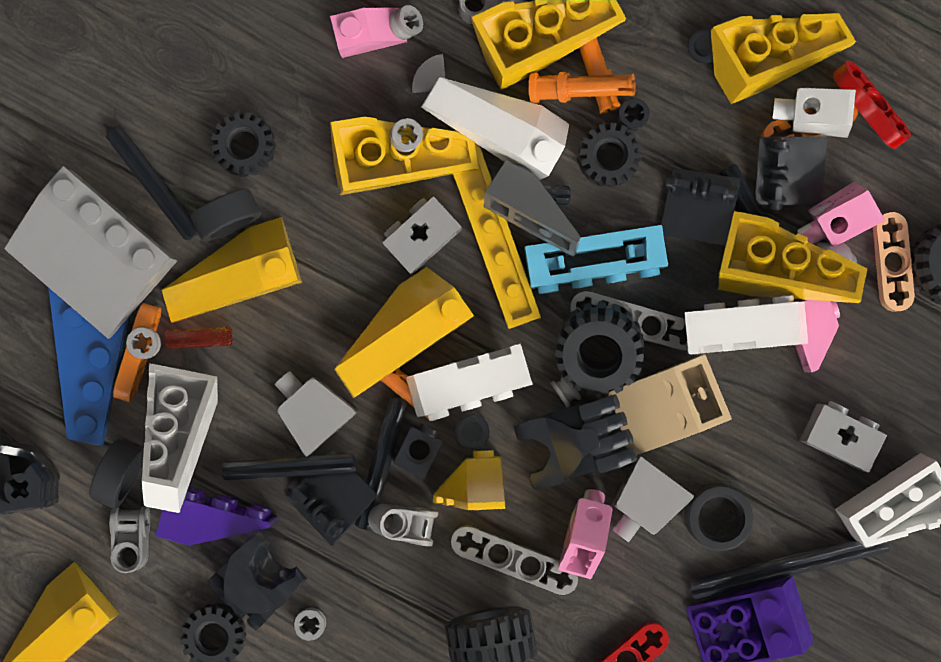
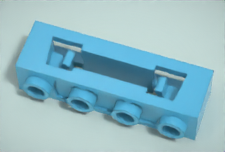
[524,225,668,294]

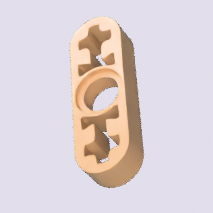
[873,212,915,312]

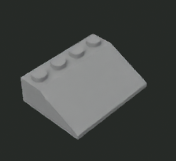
[4,166,177,339]

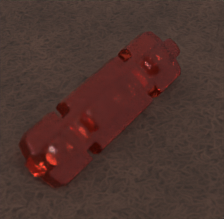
[165,327,233,349]

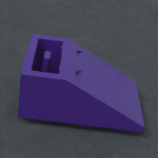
[155,486,278,546]
[686,576,814,662]

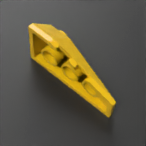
[471,0,626,90]
[711,13,856,104]
[330,117,479,195]
[718,211,867,303]
[161,217,302,323]
[334,267,474,398]
[433,450,505,510]
[3,562,119,662]

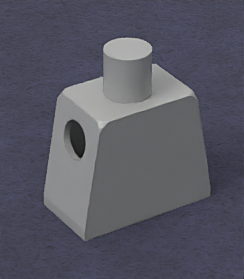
[275,371,358,457]
[612,455,694,542]

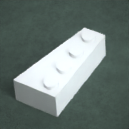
[142,363,218,513]

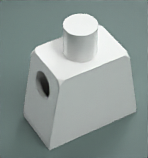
[773,88,856,138]

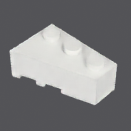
[685,296,809,354]
[406,344,532,421]
[835,453,941,547]

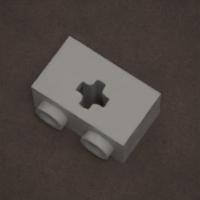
[383,196,462,275]
[799,401,887,473]

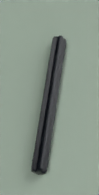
[689,540,890,599]

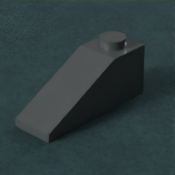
[483,160,581,257]

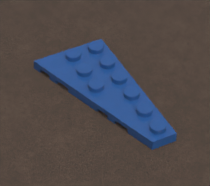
[48,287,130,445]

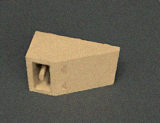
[609,354,732,455]

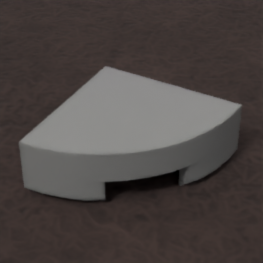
[412,54,445,93]

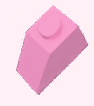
[330,8,407,58]
[795,300,840,372]

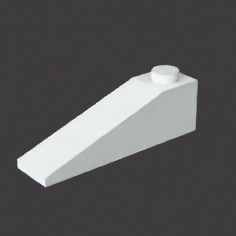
[421,77,569,180]

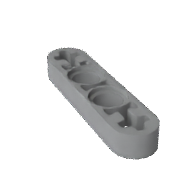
[570,291,688,351]
[451,525,578,595]

